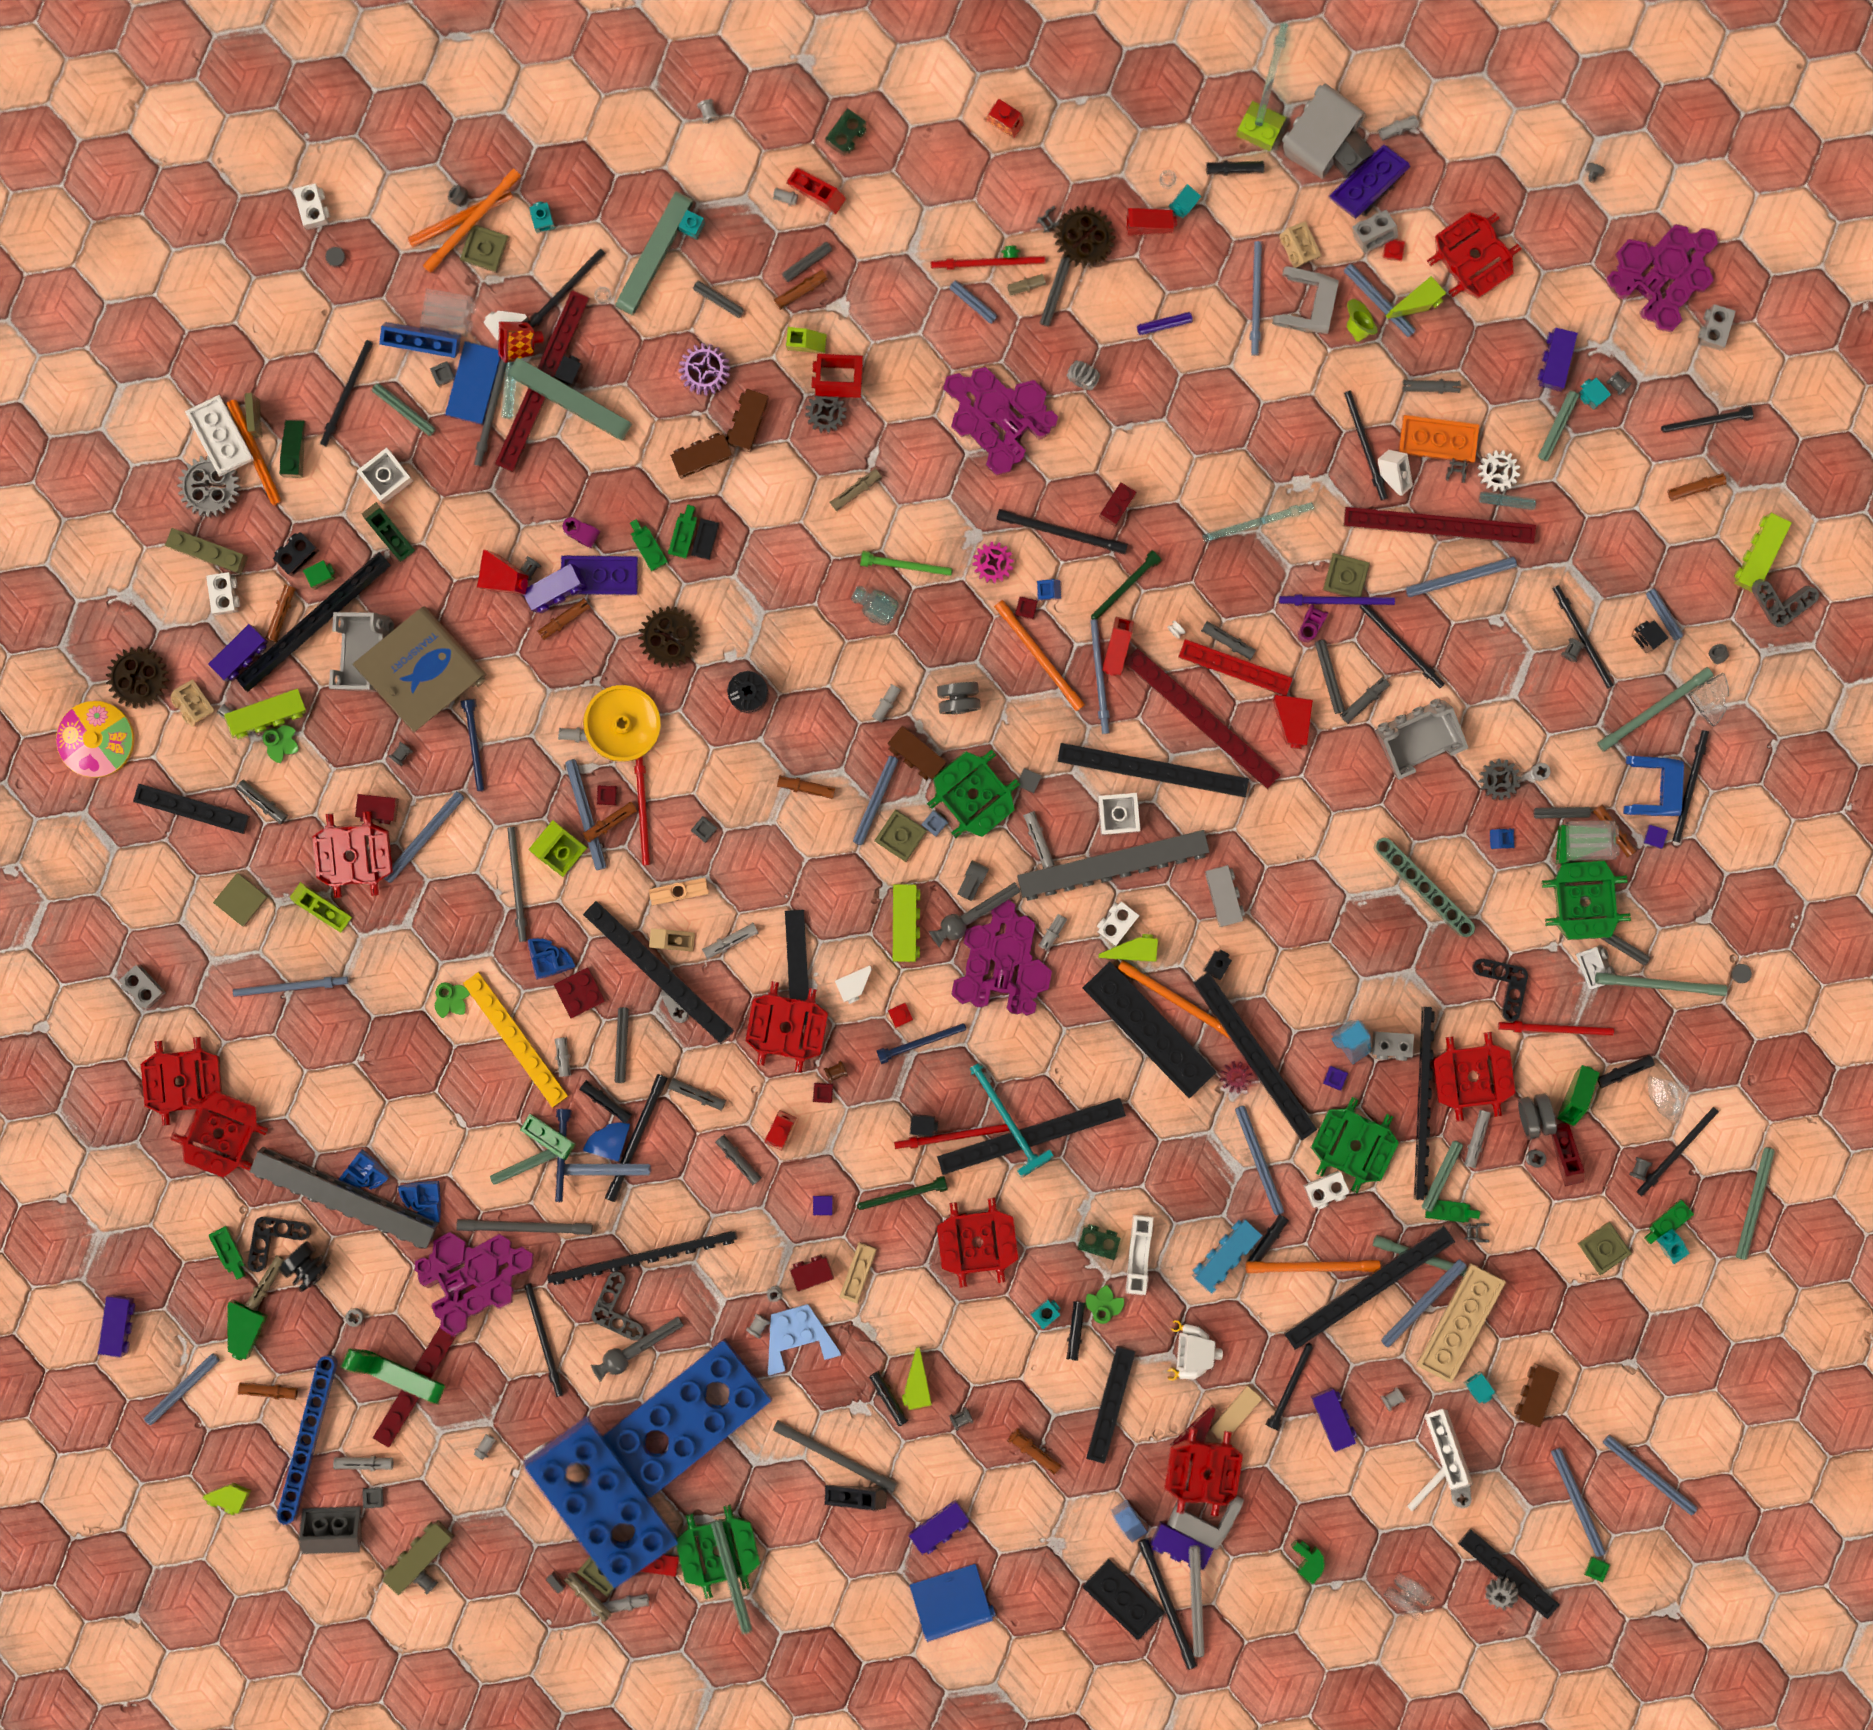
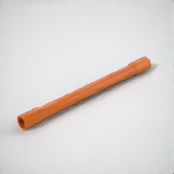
[422,168,522,273]
[994,600,1085,712]
[1117,960,1231,1040]
[1245,1260,1381,1273]

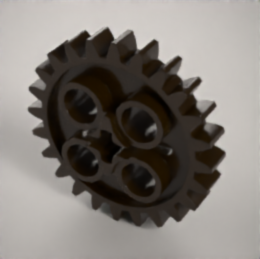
[1053,206,1116,268]
[638,606,701,669]
[106,646,170,709]

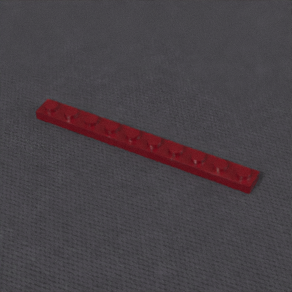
[495,290,590,472]
[1343,507,1536,545]
[1124,648,1280,789]
[372,1284,477,1448]

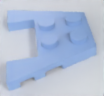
[768,1304,841,1376]

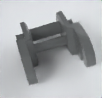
[1036,206,1059,233]
[1446,458,1468,483]
[1464,1223,1489,1242]

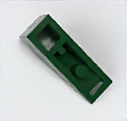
[279,420,305,478]
[361,502,415,562]

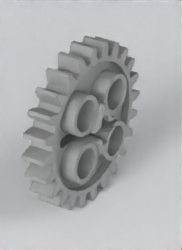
[177,456,241,518]

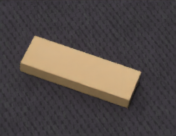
[840,1242,877,1304]
[1210,1386,1262,1441]

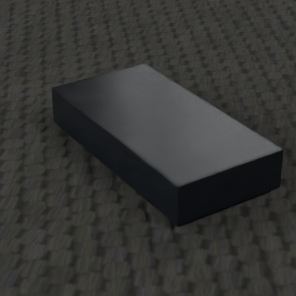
[691,518,720,561]

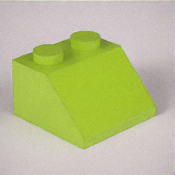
[1236,101,1287,152]
[528,820,587,877]

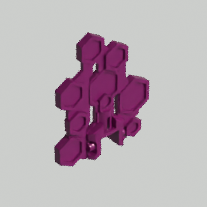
[1606,224,1719,332]
[943,367,1058,476]
[951,899,1052,1016]
[414,1232,534,1336]

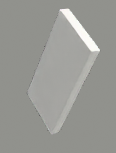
[185,395,254,477]

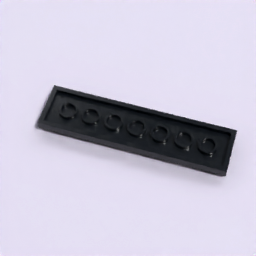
[1082,961,1216,1099]

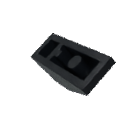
[825,1485,887,1511]

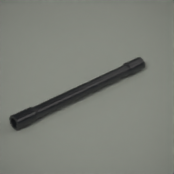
[996,509,1128,555]
[605,1074,668,1202]
[1137,1538,1198,1670]

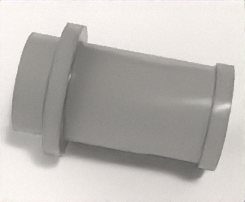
[773,188,798,206]
[474,1434,496,1460]

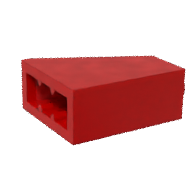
[1126,208,1177,236]
[477,550,528,595]
[1102,617,1134,676]
[1273,695,1313,749]

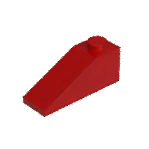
[786,167,846,214]

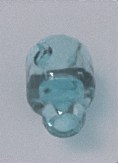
[851,586,899,626]

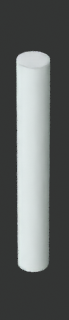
[1407,1467,1446,1512]

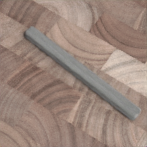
[1189,1546,1204,1657]

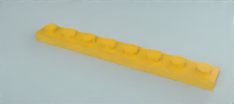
[463,972,568,1108]

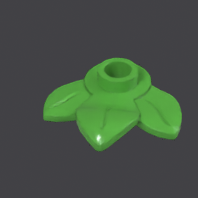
[262,725,299,763]
[435,982,470,1018]
[1085,1285,1124,1324]

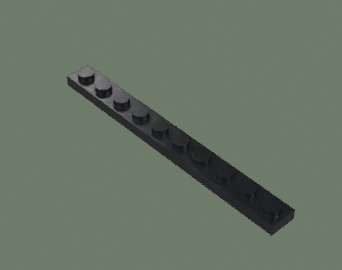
[236,552,391,692]
[1057,743,1249,798]
[583,901,734,1045]
[1192,972,1317,1140]
[1414,1007,1435,1200]
[937,1097,1126,1175]
[1284,1225,1455,1350]
[547,1230,738,1285]

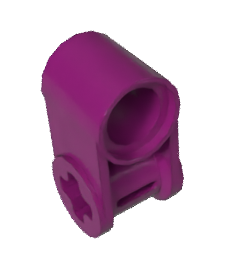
[562,517,600,549]
[1298,604,1328,643]

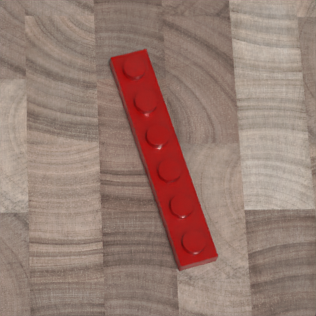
[1178,639,1293,696]

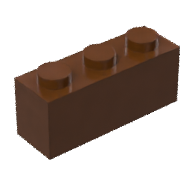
[726,388,769,453]
[670,433,733,479]
[888,726,947,781]
[1514,1363,1559,1428]

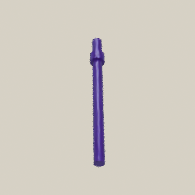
[1279,594,1395,606]

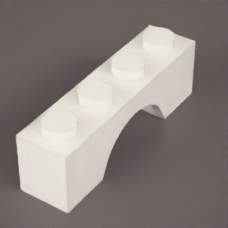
[1125,1214,1153,1295]

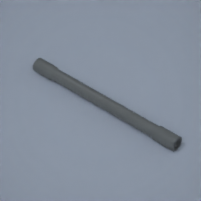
[457,1219,593,1235]
[773,1420,897,1493]

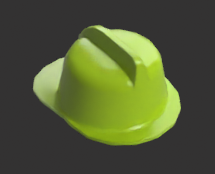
[1346,299,1378,342]

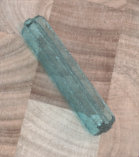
[501,362,516,419]
[1479,492,1536,510]

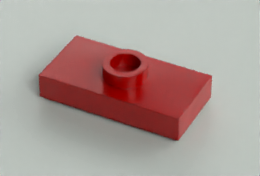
[639,1554,679,1577]

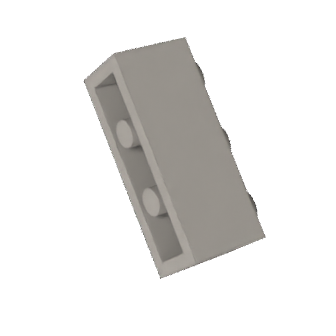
[1205,865,1245,927]

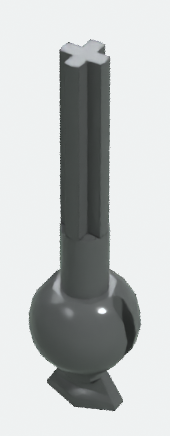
[929,882,1021,948]
[590,1317,684,1382]

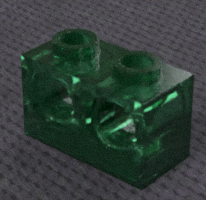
[825,108,867,156]
[1077,1224,1121,1260]

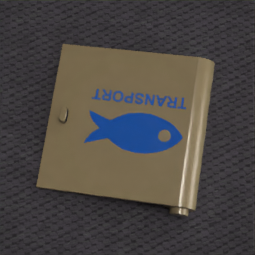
[352,606,487,733]

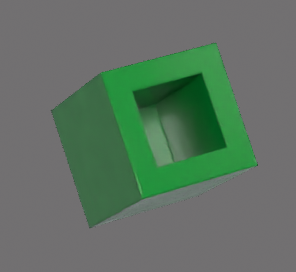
[303,560,335,590]

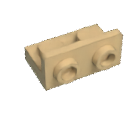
[1279,222,1321,268]
[171,679,215,727]

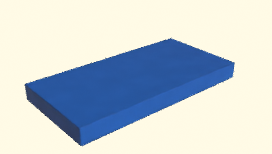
[445,341,501,425]

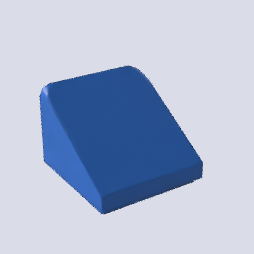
[1037,579,1061,600]
[1490,829,1514,849]

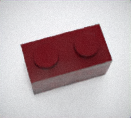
[1099,482,1137,527]
[355,794,399,825]
[790,1254,834,1292]

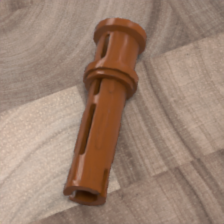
[1007,1428,1061,1475]

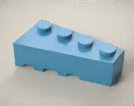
[1331,1020,1372,1065]
[1192,1219,1262,1294]

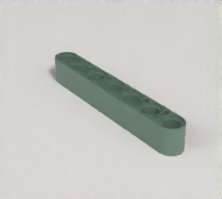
[615,191,694,316]
[507,358,632,441]
[1373,838,1475,937]

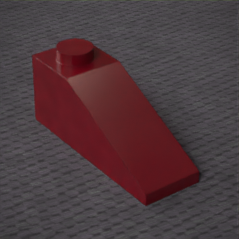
[1551,1122,1585,1186]
[1170,1405,1216,1461]

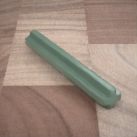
[372,383,436,436]
[1538,391,1579,462]
[1422,1141,1463,1212]
[490,1150,558,1185]

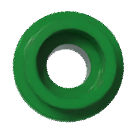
[1001,246,1020,258]

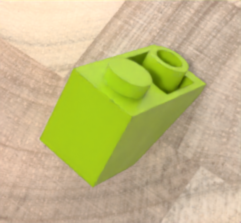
[786,327,827,354]
[203,1483,251,1515]

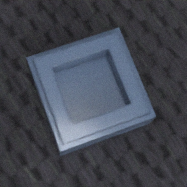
[921,810,948,837]

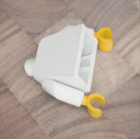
[1167,1320,1223,1381]

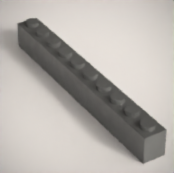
[1017,830,1209,901]
[250,1147,439,1249]

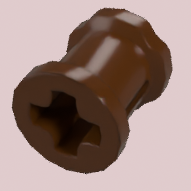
[824,1061,848,1084]

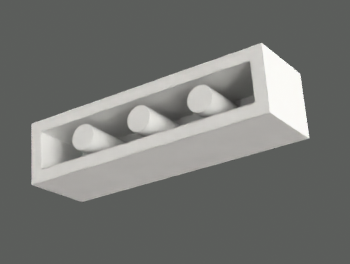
[1425,1409,1473,1491]

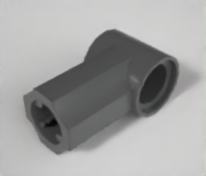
[957,860,989,901]

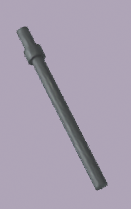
[474,358,507,467]
[507,827,527,942]

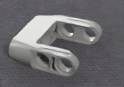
[1272,267,1339,334]
[1167,1476,1244,1550]

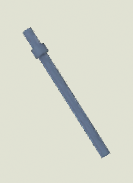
[1250,241,1262,356]
[1090,619,1110,734]
[233,976,348,997]

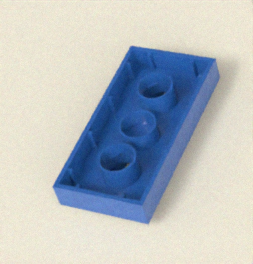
[603,1338,772,1498]
[523,1416,678,1589]

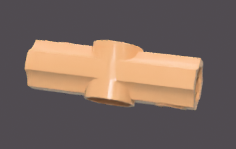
[649,878,709,906]

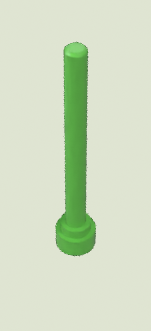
[860,551,952,576]

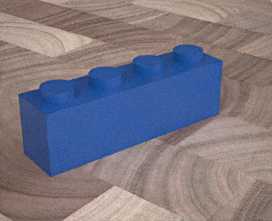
[379,322,461,358]

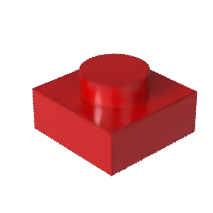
[1382,240,1405,262]
[888,1003,913,1028]

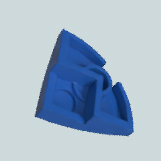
[528,938,575,980]
[583,1123,630,1162]
[339,1149,389,1189]
[398,1181,441,1222]

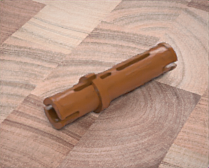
[773,269,828,310]
[1667,473,1727,501]
[265,584,296,642]
[537,598,591,641]
[777,775,836,799]
[583,802,637,843]
[1593,804,1637,858]
[238,1382,298,1400]

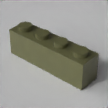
[165,528,248,575]
[382,1521,454,1596]

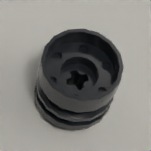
[727,671,769,714]
[278,1241,331,1293]

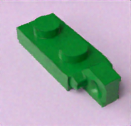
[668,504,697,559]
[630,519,668,572]
[1644,1199,1694,1244]
[1425,1200,1480,1223]
[209,1226,246,1280]

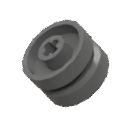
[937,682,981,715]
[1518,1093,1556,1140]

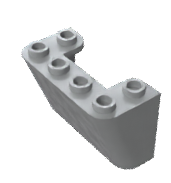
[1282,83,1366,179]
[329,612,394,692]
[1375,699,1468,780]

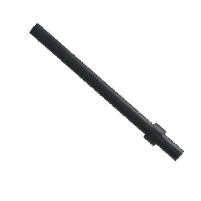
[528,248,606,328]
[320,340,373,447]
[1344,390,1388,501]
[1552,585,1614,689]
[1359,605,1445,689]
[1672,730,1709,843]
[1636,1107,1719,1197]
[524,1283,564,1397]

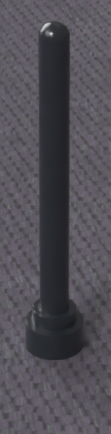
[1661,405,1753,433]
[1265,1343,1313,1431]

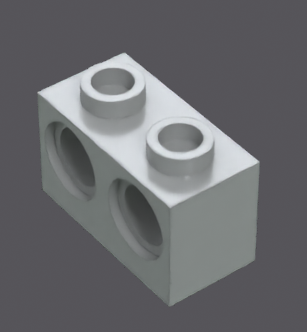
[1352,210,1398,254]
[1698,304,1736,351]
[119,965,166,1008]

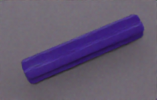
[1137,312,1193,335]

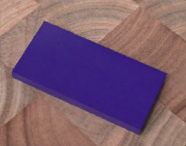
[1329,144,1410,219]
[561,556,638,595]

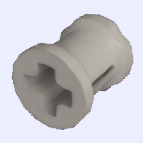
[697,99,719,124]
[1530,763,1551,781]
[746,1313,770,1339]
[1380,1387,1406,1412]

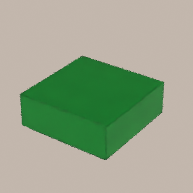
[1584,1556,1610,1583]

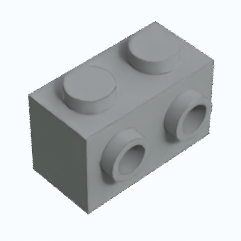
[1372,1031,1414,1061]

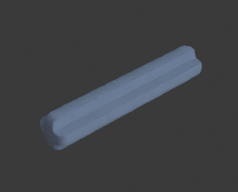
[950,280,997,323]
[1646,589,1684,641]

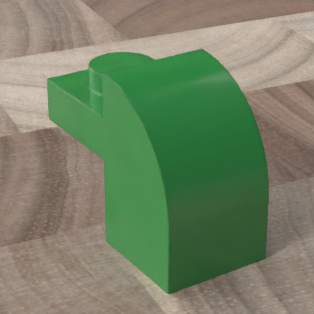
[1291,1539,1325,1585]

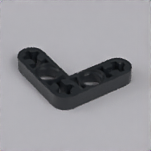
[1472,959,1528,1022]
[248,1216,311,1272]

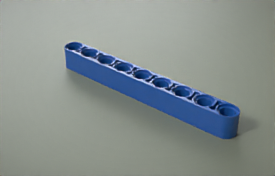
[277,1355,337,1525]

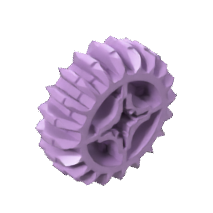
[679,343,731,396]

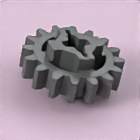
[805,396,846,434]
[1478,759,1521,801]

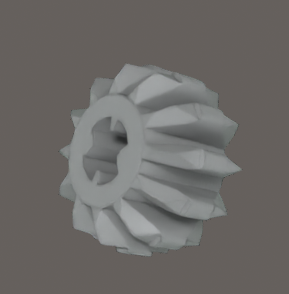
[1066,361,1100,390]
[1485,1576,1518,1611]

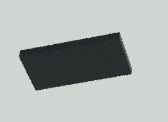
[1082,1558,1165,1640]

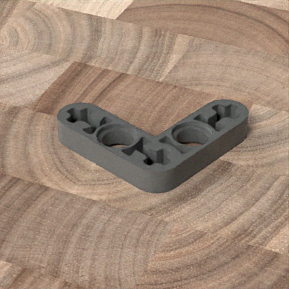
[1752,579,1819,627]
[591,1271,644,1341]

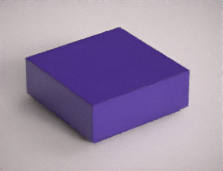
[1643,825,1668,849]
[1323,1066,1348,1091]
[813,1196,833,1215]

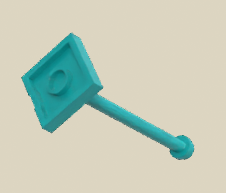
[970,1063,1054,1178]

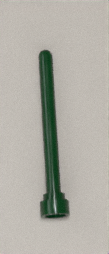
[1091,550,1162,620]
[857,1176,948,1210]

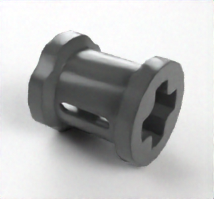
[1606,370,1632,396]
[519,556,541,581]
[1561,638,1585,663]
[388,741,413,767]
[1526,1150,1546,1168]
[1629,1157,1652,1181]
[949,1407,974,1431]
[413,1569,438,1595]

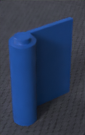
[909,1564,996,1642]

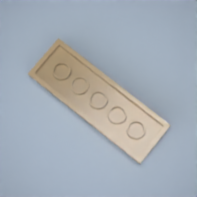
[1416,1263,1506,1383]

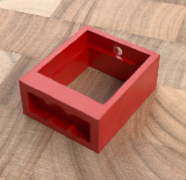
[811,353,863,398]

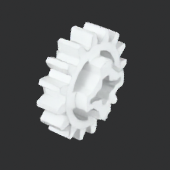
[1478,450,1520,492]

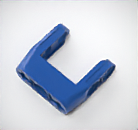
[1623,756,1684,816]

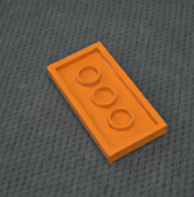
[1398,415,1479,463]

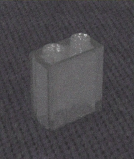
[420,288,476,337]
[1566,821,1619,861]

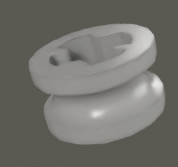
[345,1308,364,1327]

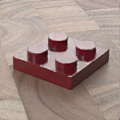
[553,967,606,1019]

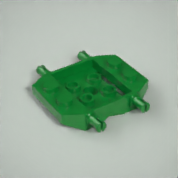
[927,749,1021,838]
[1542,861,1631,940]
[1310,1097,1399,1193]
[676,1505,761,1599]

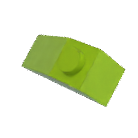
[1386,276,1446,319]
[289,882,352,933]
[1098,934,1158,962]
[902,1346,931,1410]

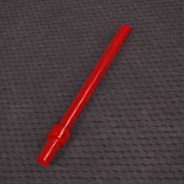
[931,256,1045,270]
[634,756,650,866]
[1498,1021,1614,1036]
[894,1124,1009,1149]

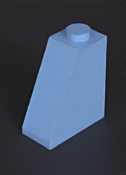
[1111,1500,1148,1543]

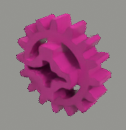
[972,542,1014,584]

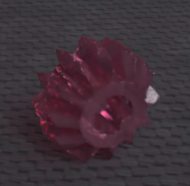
[1219,1061,1252,1093]

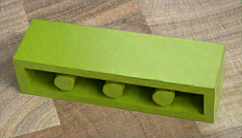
[1734,513,1792,592]
[224,689,306,740]
[893,884,920,962]

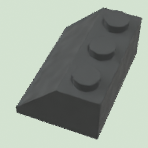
[1333,130,1375,178]
[298,1507,362,1554]

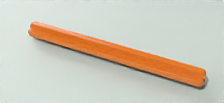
[408,189,513,247]
[227,399,282,505]

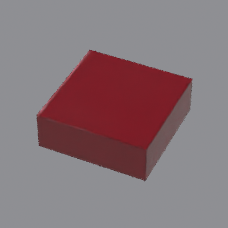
[1015,596,1038,620]
[597,785,617,806]
[813,1083,833,1103]

